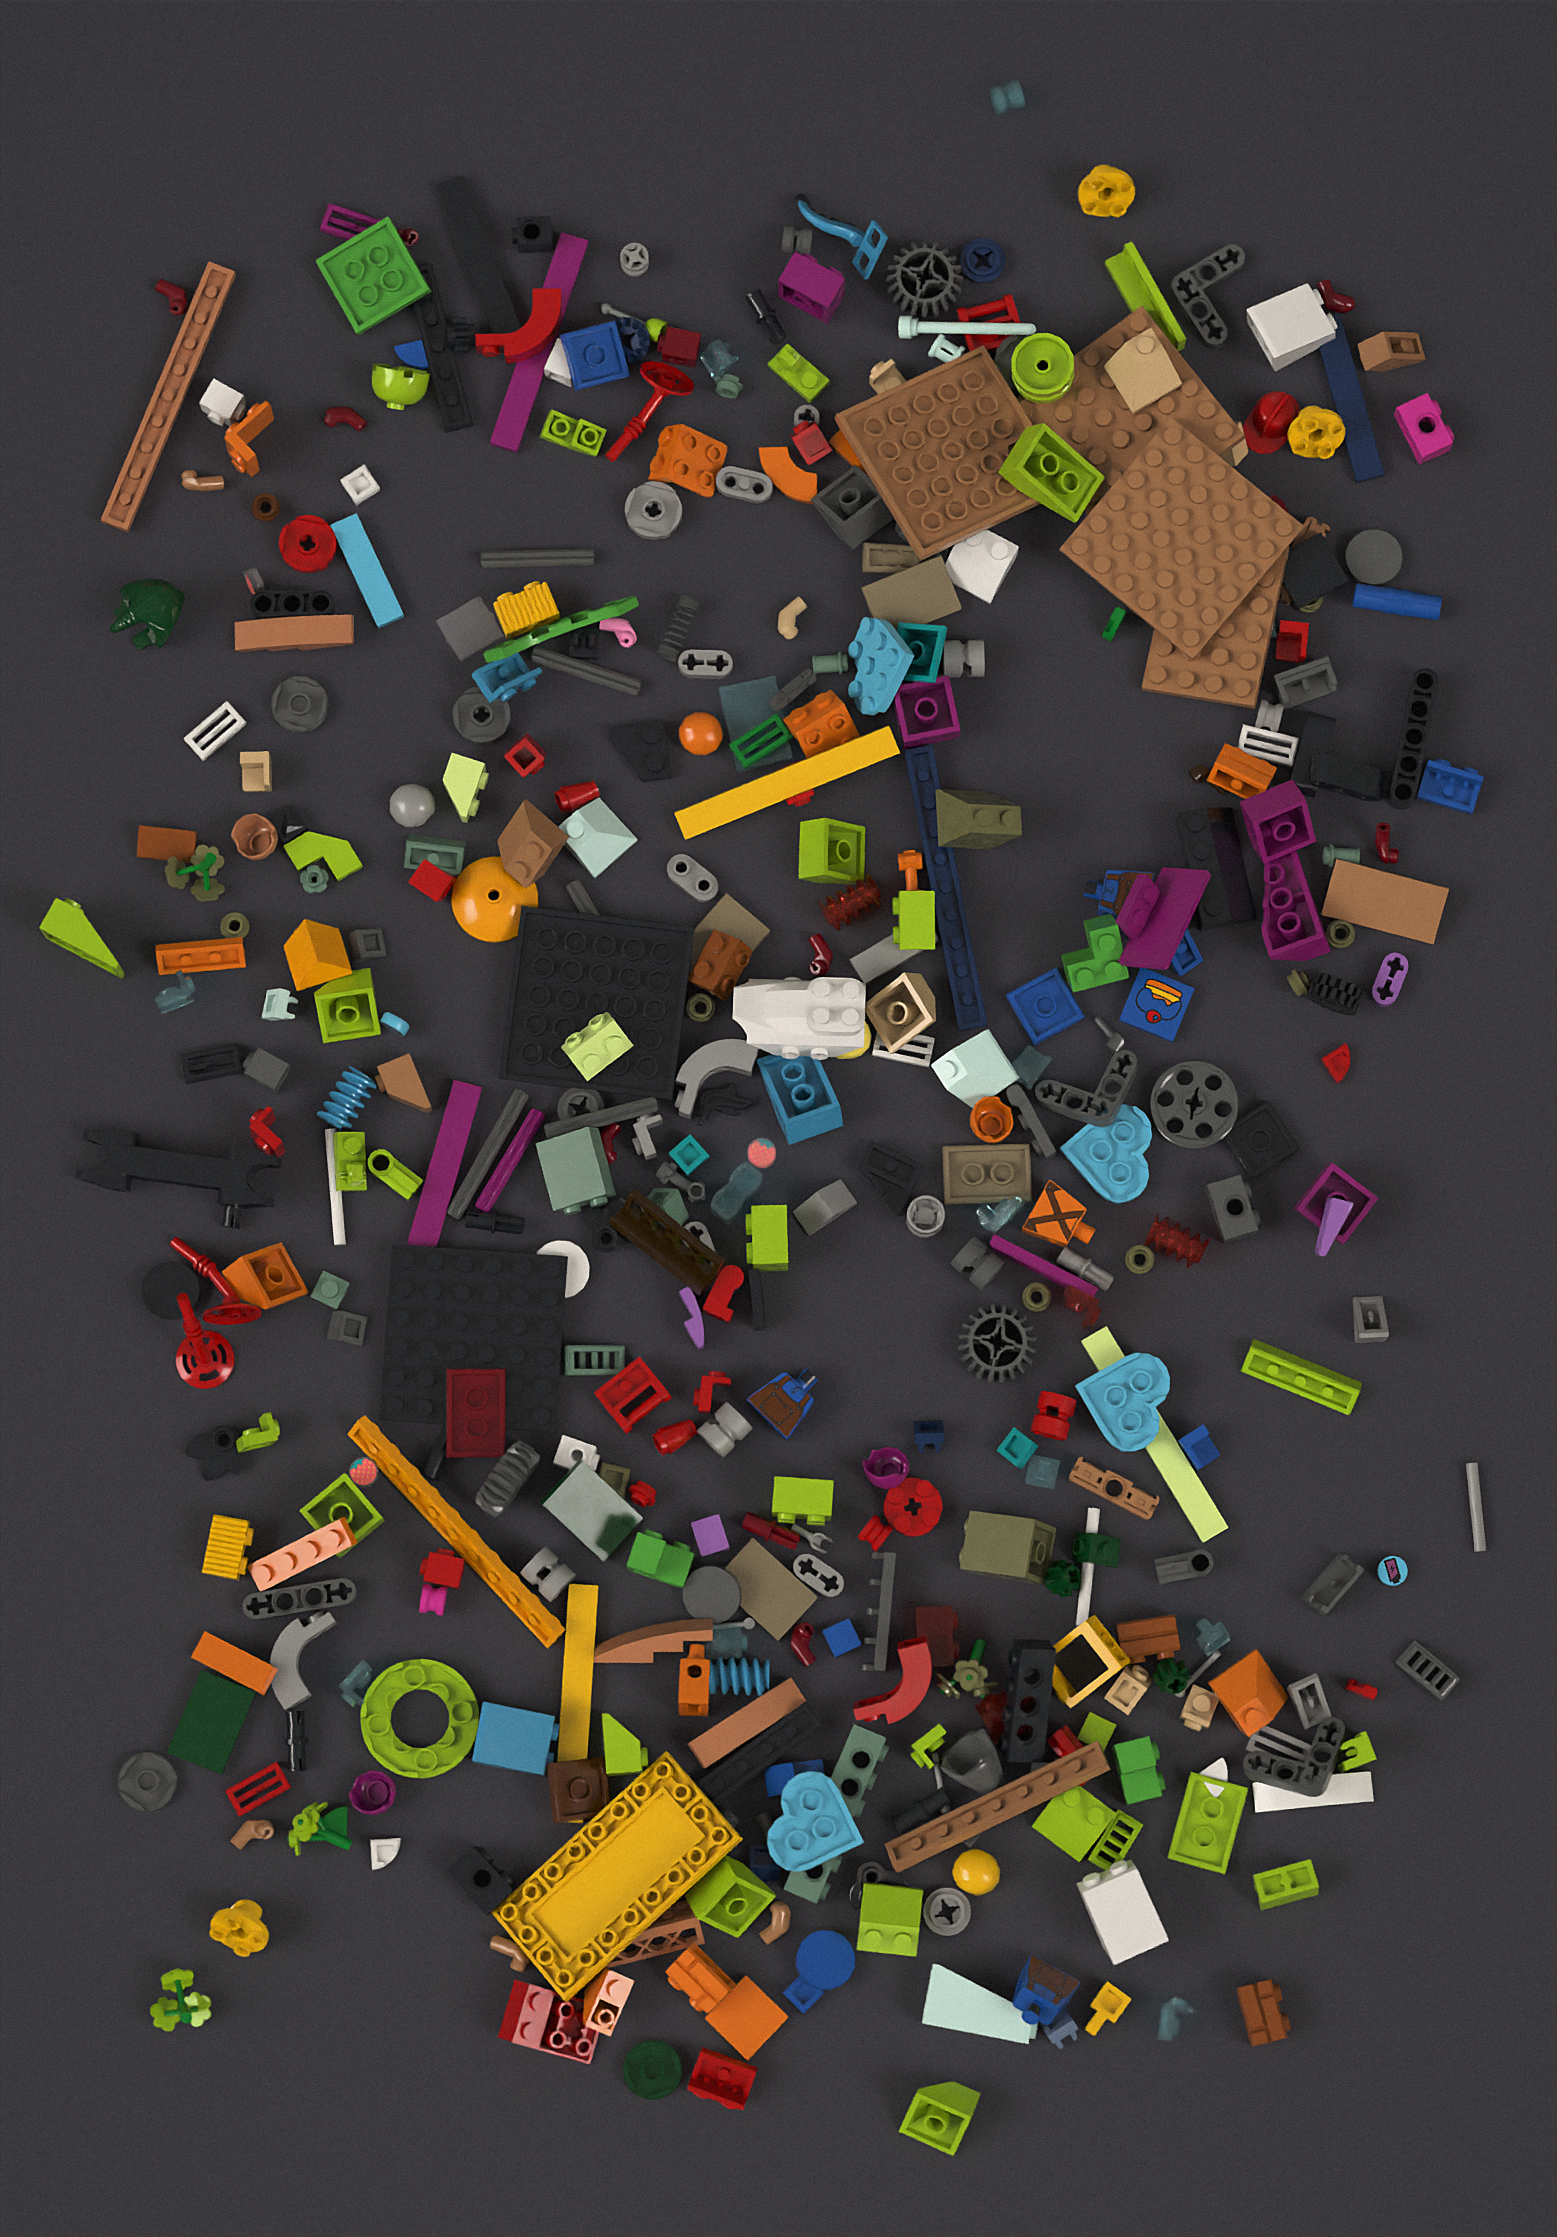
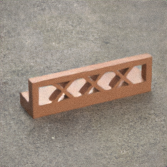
[604,1900,705,1969]

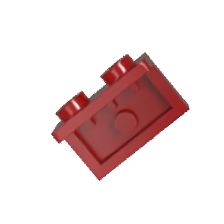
[249,1105,285,1158]
[687,2047,758,2110]

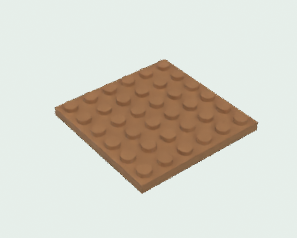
[1017,306,1245,516]
[835,345,1041,561]
[1059,417,1304,661]

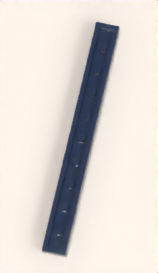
[904,745,988,1032]

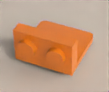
[224,401,274,478]
[648,424,727,498]
[782,689,860,758]

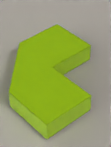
[283,831,363,882]

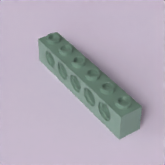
[783,1724,889,1904]

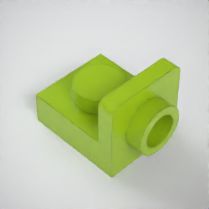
[235,1412,280,1453]
[910,1723,947,1769]

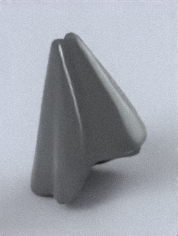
[940,1729,1006,1795]

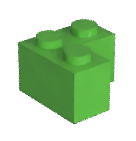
[1061,914,1129,993]
[626,1529,695,1589]
[1111,1736,1166,1805]

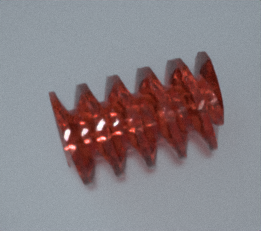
[817,874,882,932]
[1144,1213,1211,1269]

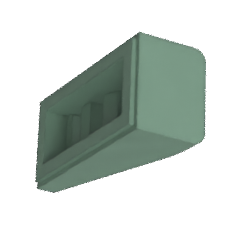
[562,1345,625,1376]

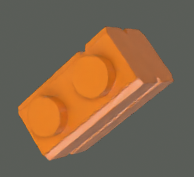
[1207,743,1277,799]
[665,1943,737,2014]

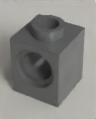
[243,1047,291,1094]

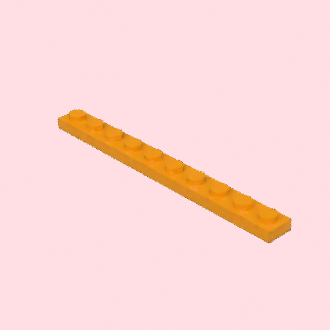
[347,1415,566,1649]

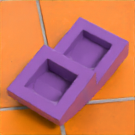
[679,1287,704,1351]

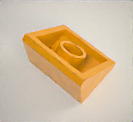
[283,919,353,991]

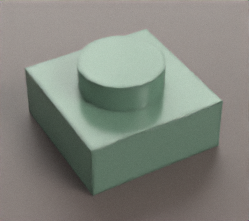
[310,1270,350,1311]

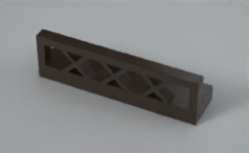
[609,1188,725,1295]

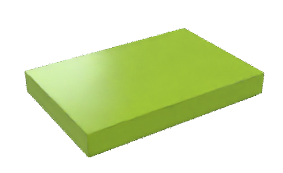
[1167,1772,1248,1874]

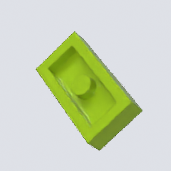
[768,343,830,403]
[333,1132,367,1191]

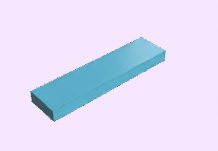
[331,513,404,629]

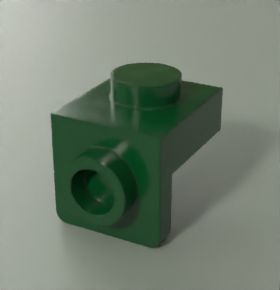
[1072,1533,1121,1568]

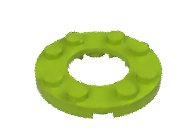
[360,1659,480,1779]

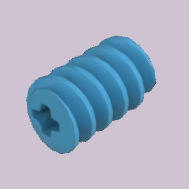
[317,1066,377,1131]
[709,1657,770,1696]

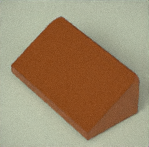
[137,825,198,864]

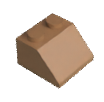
[497,799,569,888]

